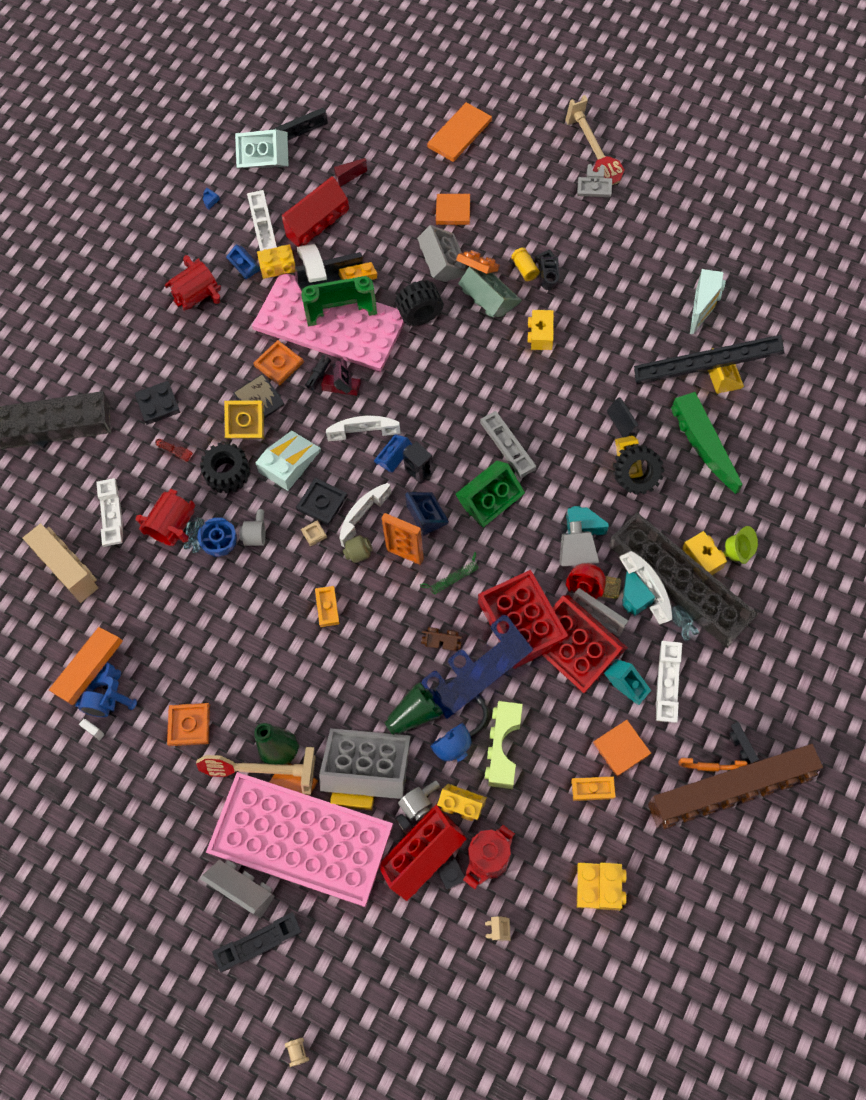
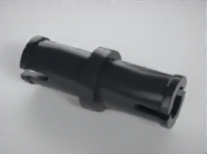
[305,355,331,391]

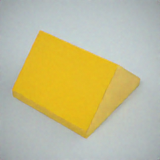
[708,348,744,394]

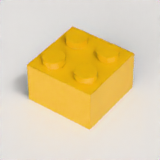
[224,401,264,439]

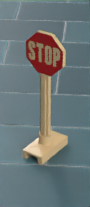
[566,95,624,185]
[196,747,316,795]

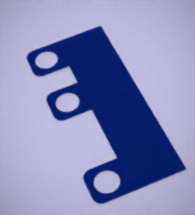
[422,615,533,719]

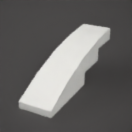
[247,190,277,251]

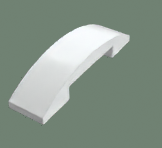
[296,244,327,282]
[326,416,401,441]
[96,478,123,547]
[340,483,391,548]
[619,551,672,624]
[656,641,682,723]

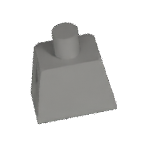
[559,521,599,566]

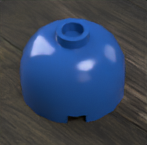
[197,518,237,557]
[430,723,472,762]

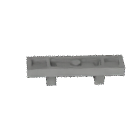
[480,411,536,478]

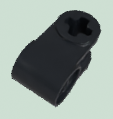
[538,255,559,291]

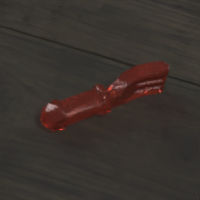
[155,439,193,462]

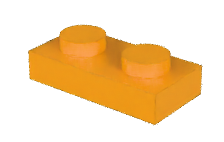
[339,262,377,280]
[315,586,340,627]
[571,777,616,801]

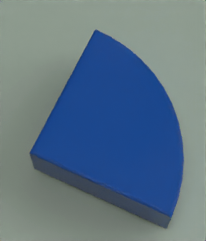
[203,188,220,210]

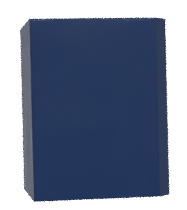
[405,492,449,536]

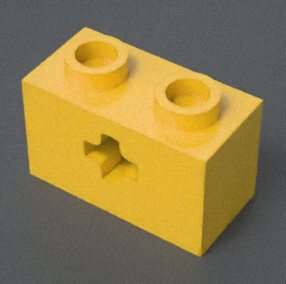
[528,310,554,350]
[682,531,727,580]

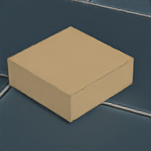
[301,520,327,547]

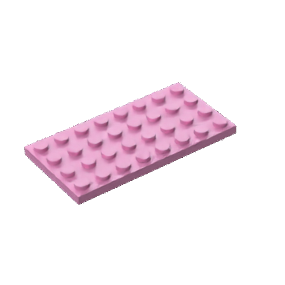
[252,274,405,372]
[206,772,393,907]

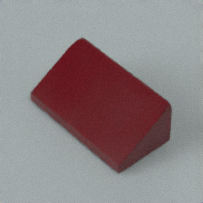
[321,374,361,396]

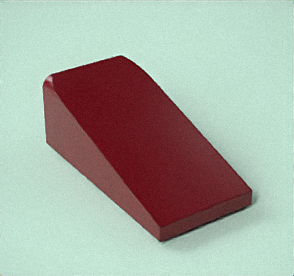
[334,158,367,186]

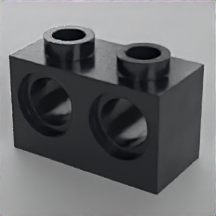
[403,441,433,484]

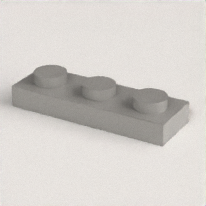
[573,588,628,637]

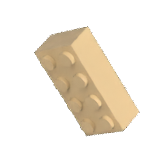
[23,523,98,603]

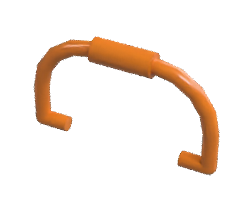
[678,758,748,772]

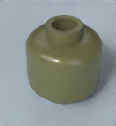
[343,535,373,563]

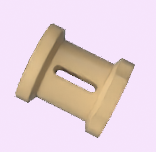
[285,1038,310,1067]

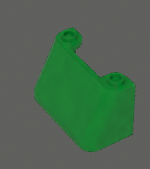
[301,276,377,327]

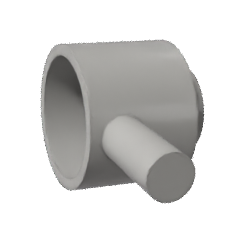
[239,509,266,546]
[398,781,440,821]

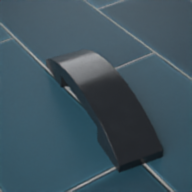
[212,912,302,973]

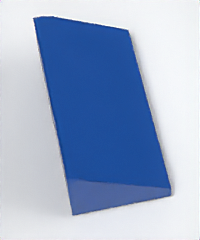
[226,244,261,279]
[374,434,412,472]

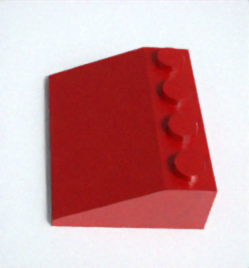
[478,570,568,669]
[541,595,628,693]

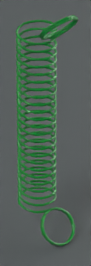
[420,552,478,595]

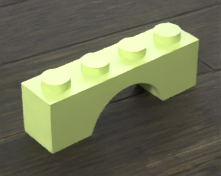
[485,701,523,789]

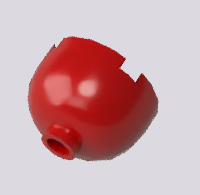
[566,563,606,600]

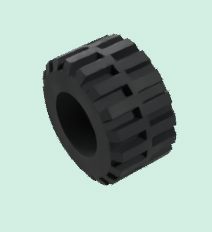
[395,280,444,326]
[200,442,250,494]
[612,444,664,495]

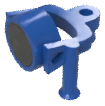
[75,662,137,717]

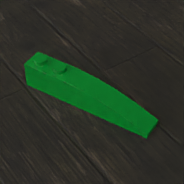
[671,392,743,494]

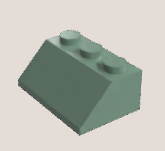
[458,267,522,317]

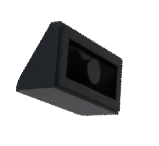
[607,397,638,437]

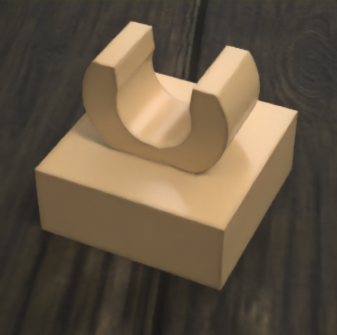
[485,916,511,941]

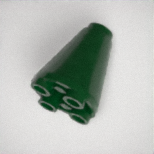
[384,682,444,735]
[254,723,299,765]

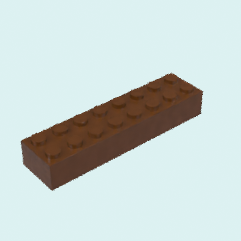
[648,744,823,830]

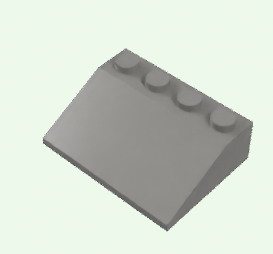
[319,728,410,799]

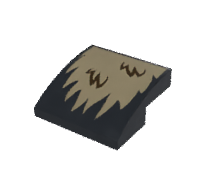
[233,373,285,419]

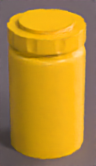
[511,248,540,282]

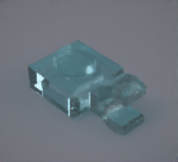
[184,517,204,553]
[671,606,699,641]

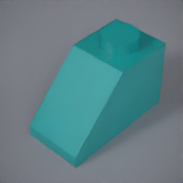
[566,506,609,535]
[622,571,655,617]
[604,659,651,705]

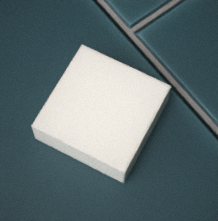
[79,719,104,741]

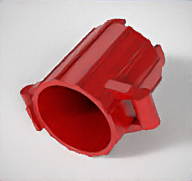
[165,255,221,311]
[136,489,196,546]
[463,825,515,889]

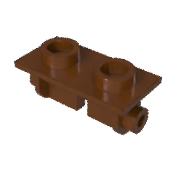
[421,627,463,651]

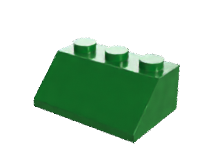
[455,460,525,527]

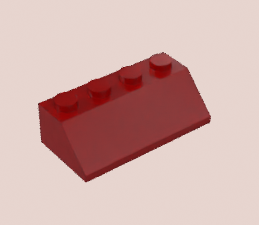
[282,176,349,247]
[379,804,467,901]

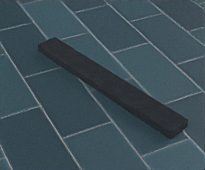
[634,335,785,385]

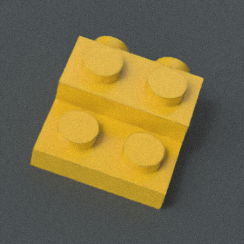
[257,244,296,279]
[437,783,487,821]
[577,863,626,911]

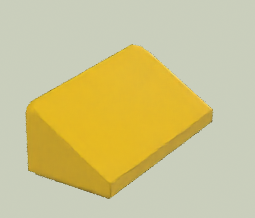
[330,792,374,811]

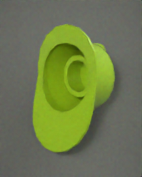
[723,526,758,564]

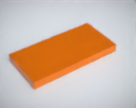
[427,102,492,162]
[381,513,424,565]
[49,627,123,706]

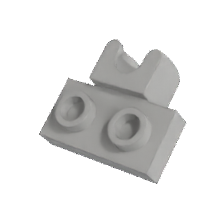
[577,164,612,197]

